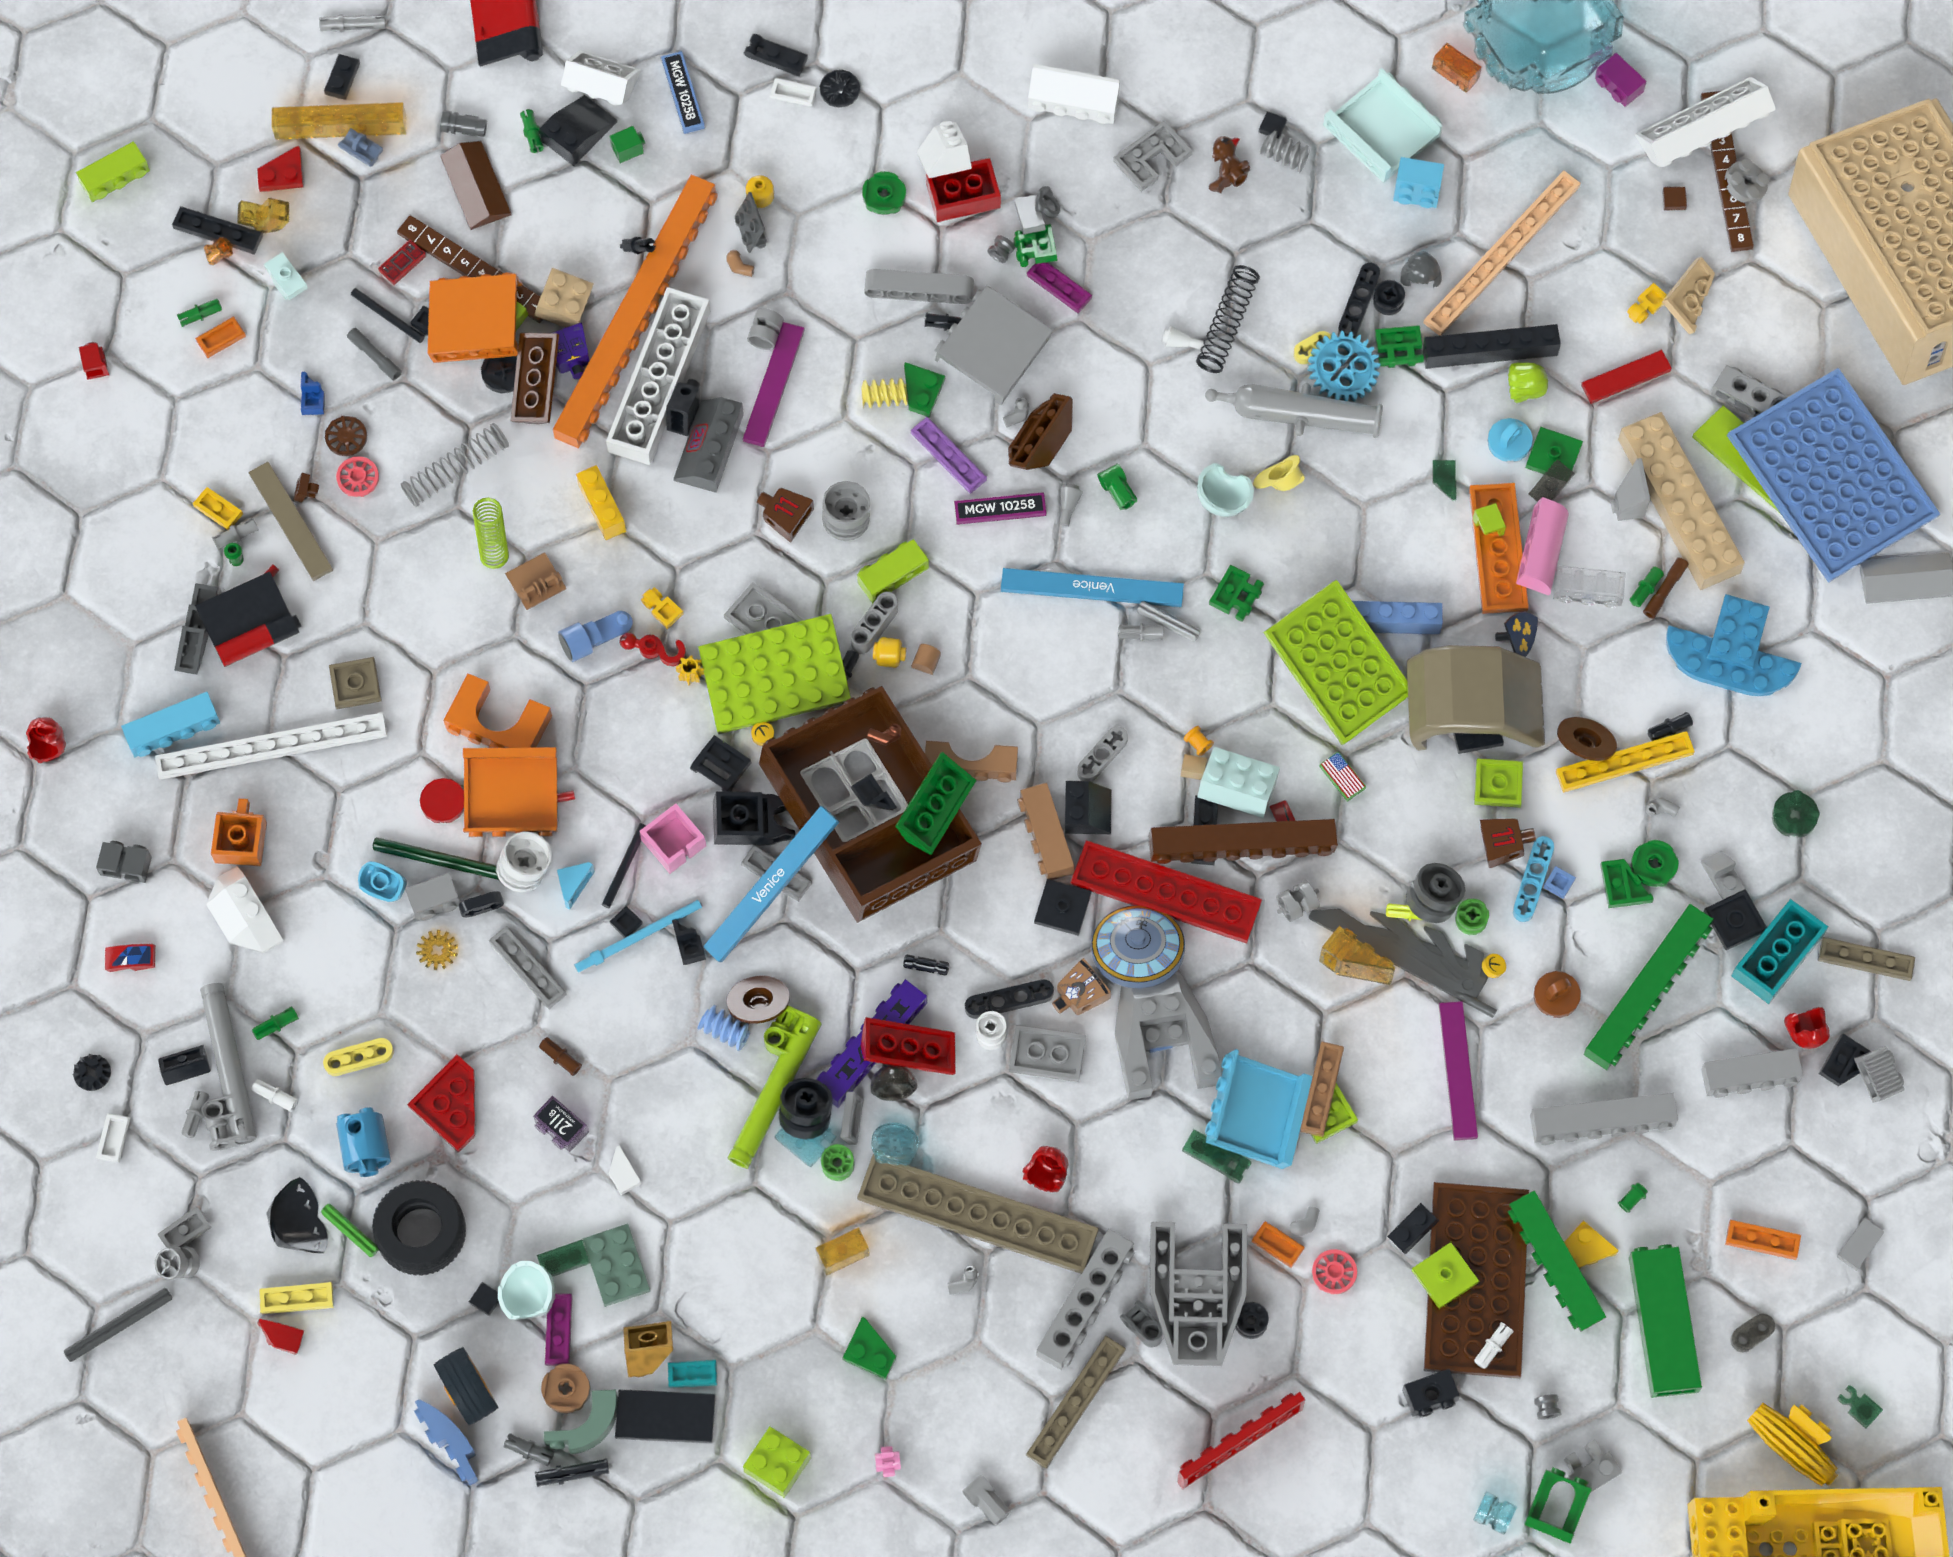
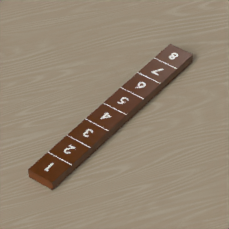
[1701,91,1754,252]
[397,215,543,324]

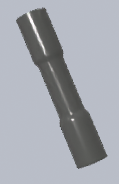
[347,328,402,381]

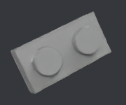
[157,1207,212,1248]

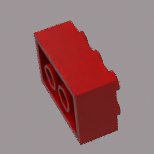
[926,158,1001,222]

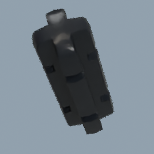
[903,954,949,975]

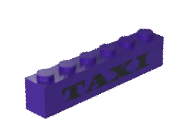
[816,979,928,1108]

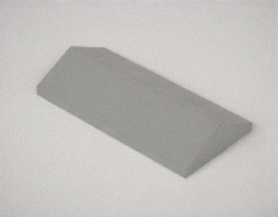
[1859,553,1953,604]

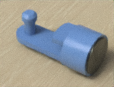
[558,611,633,662]

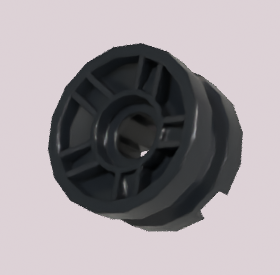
[1373,280,1405,316]
[1235,1302,1269,1339]

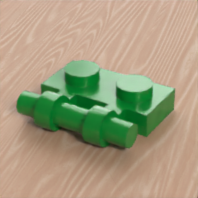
[1013,224,1057,267]
[1375,325,1424,368]
[1209,564,1264,622]

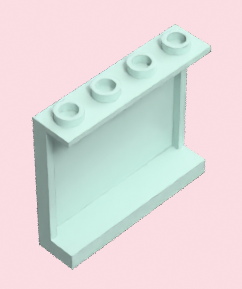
[1323,68,1442,183]

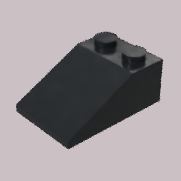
[539,95,618,166]

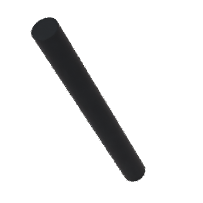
[351,288,425,343]
[601,823,646,909]

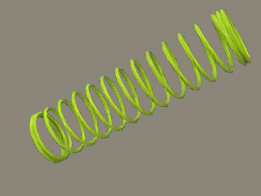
[472,497,509,569]

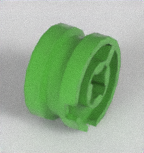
[1455,899,1489,935]
[821,1144,854,1181]

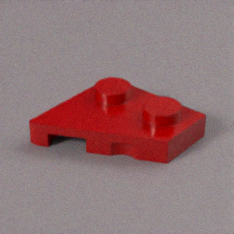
[257,146,304,192]

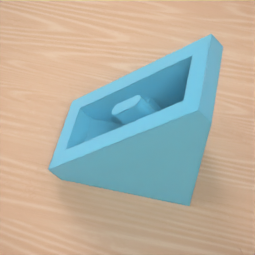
[557,862,595,910]

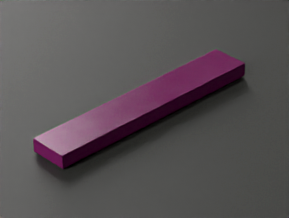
[743,322,805,447]
[1439,1001,1478,1141]

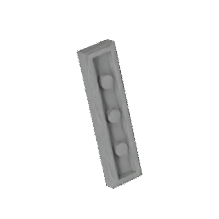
[489,926,567,1009]

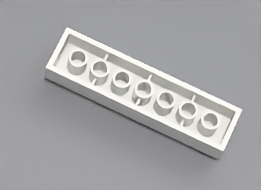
[606,287,711,465]

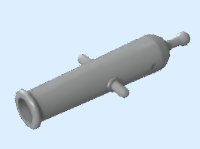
[1205,383,1383,438]

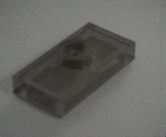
[1528,460,1575,502]

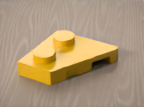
[1564,1221,1619,1269]

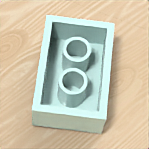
[1197,747,1280,818]

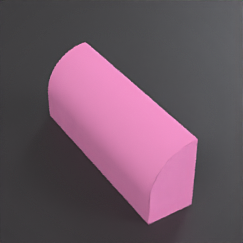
[1516,497,1569,596]

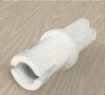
[252,1079,298,1112]
[1475,1323,1514,1369]

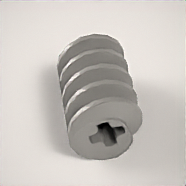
[1260,130,1309,173]

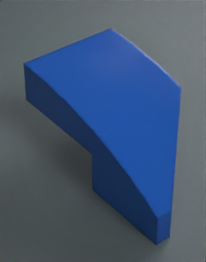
[300,372,325,415]

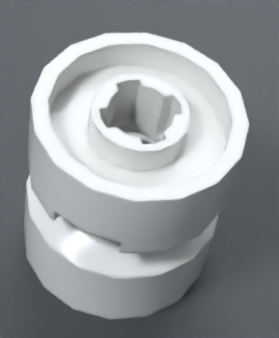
[976,1011,1006,1050]

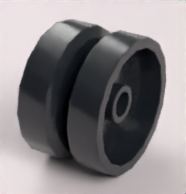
[779,1078,833,1139]

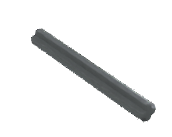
[64,1288,172,1362]

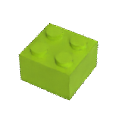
[743,1426,811,1498]

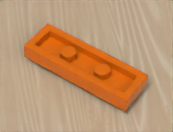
[1725,1220,1801,1260]

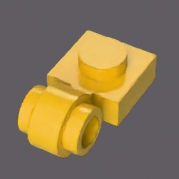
[1627,283,1667,324]
[641,587,684,629]

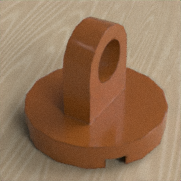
[1533,971,1581,1018]

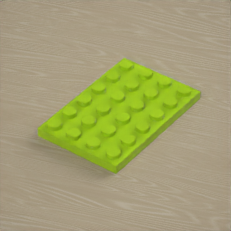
[1263,579,1408,745]
[698,614,851,734]

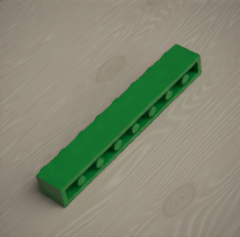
[1584,904,1713,1071]

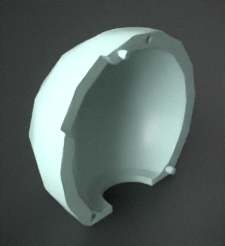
[1197,463,1254,517]
[498,1261,556,1320]

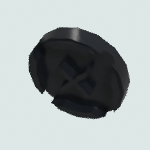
[481,356,517,394]

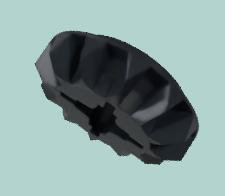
[73,1053,111,1091]

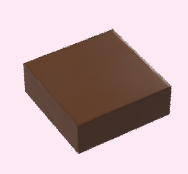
[1662,187,1687,210]

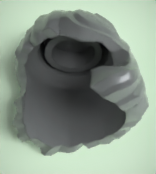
[1400,251,1442,287]

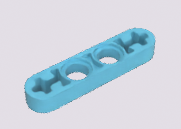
[1513,836,1554,922]

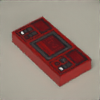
[378,240,426,285]

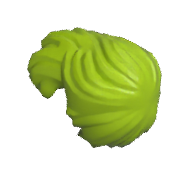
[1508,362,1548,403]

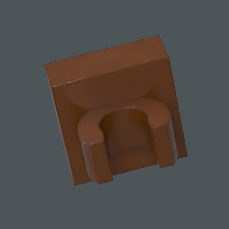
[293,473,319,503]

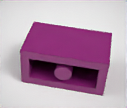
[1595,53,1647,107]

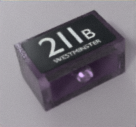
[533,1095,589,1153]

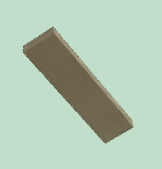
[1818,937,1915,981]

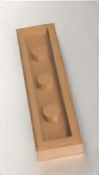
[1300,1041,1344,1137]

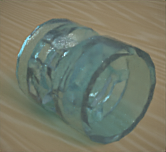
[1473,1491,1517,1535]

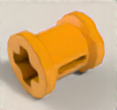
[1183,726,1214,756]

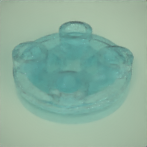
[871,1123,919,1166]

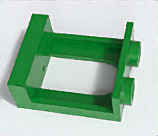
[1524,1467,1592,1544]

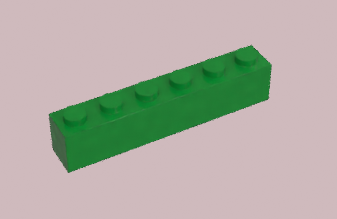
[1507,1190,1606,1332]

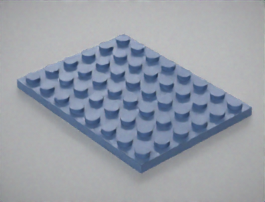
[1727,368,1940,583]

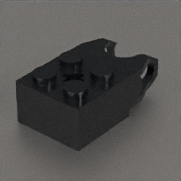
[713,791,795,845]

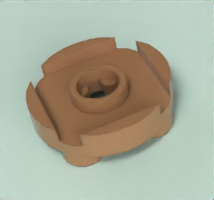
[541,1364,590,1413]

